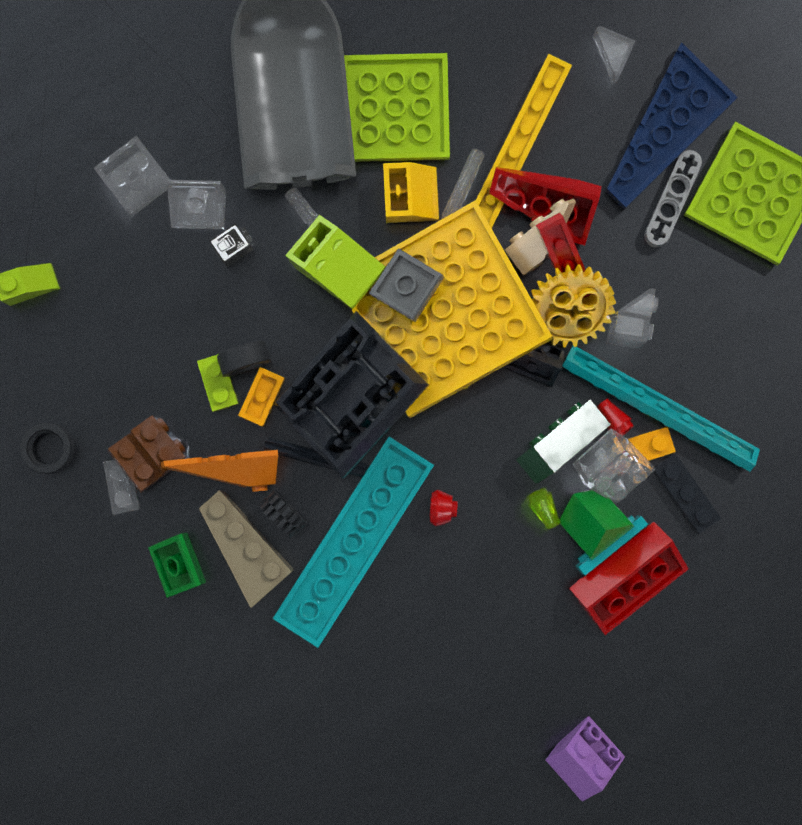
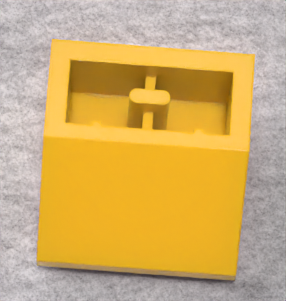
[383,162,439,223]

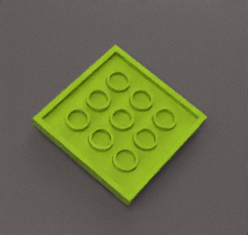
[344,53,450,162]
[684,121,802,265]

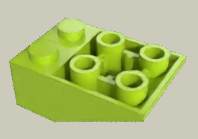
[285,215,386,309]

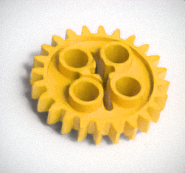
[531,264,616,348]

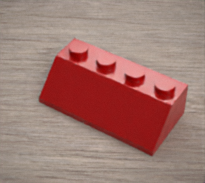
[569,522,689,635]

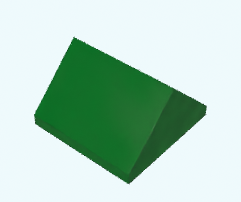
[559,489,634,560]
[148,533,206,598]

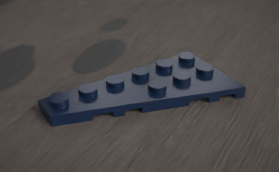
[606,42,738,209]

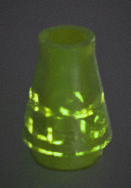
[527,488,561,529]

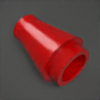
[597,398,634,439]

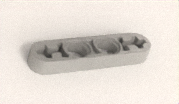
[644,150,702,248]

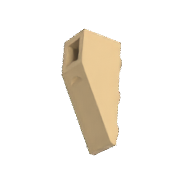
[505,199,576,276]

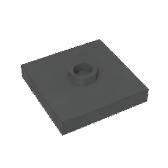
[369,248,444,322]

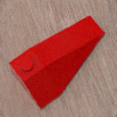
[489,167,602,245]

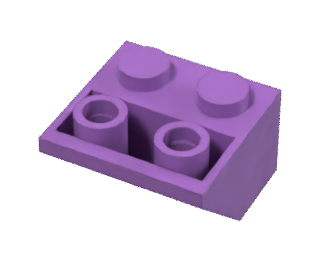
[546,716,625,801]

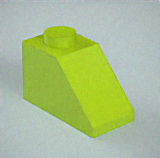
[0,263,60,306]

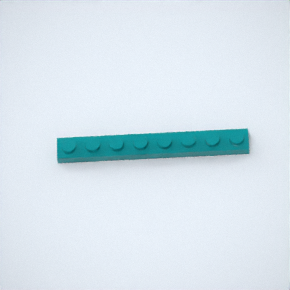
[562,346,760,472]

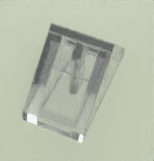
[593,26,635,84]

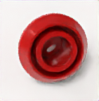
[430,490,458,526]

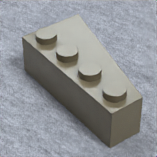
[199,490,294,608]

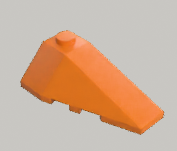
[161,450,278,492]

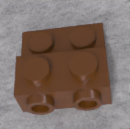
[108,415,186,493]

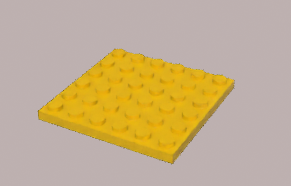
[352,200,553,418]

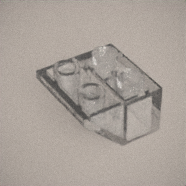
[606,288,658,349]
[573,429,655,504]

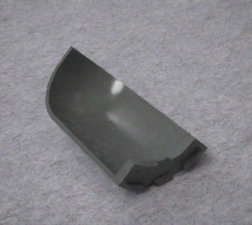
[231,0,356,190]

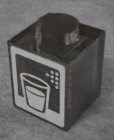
[209,223,253,267]

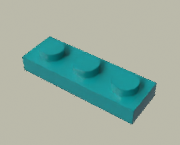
[575,515,648,575]

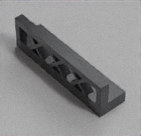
[504,341,567,387]

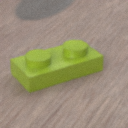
[197,354,239,412]

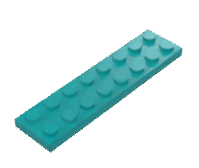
[273,437,434,648]

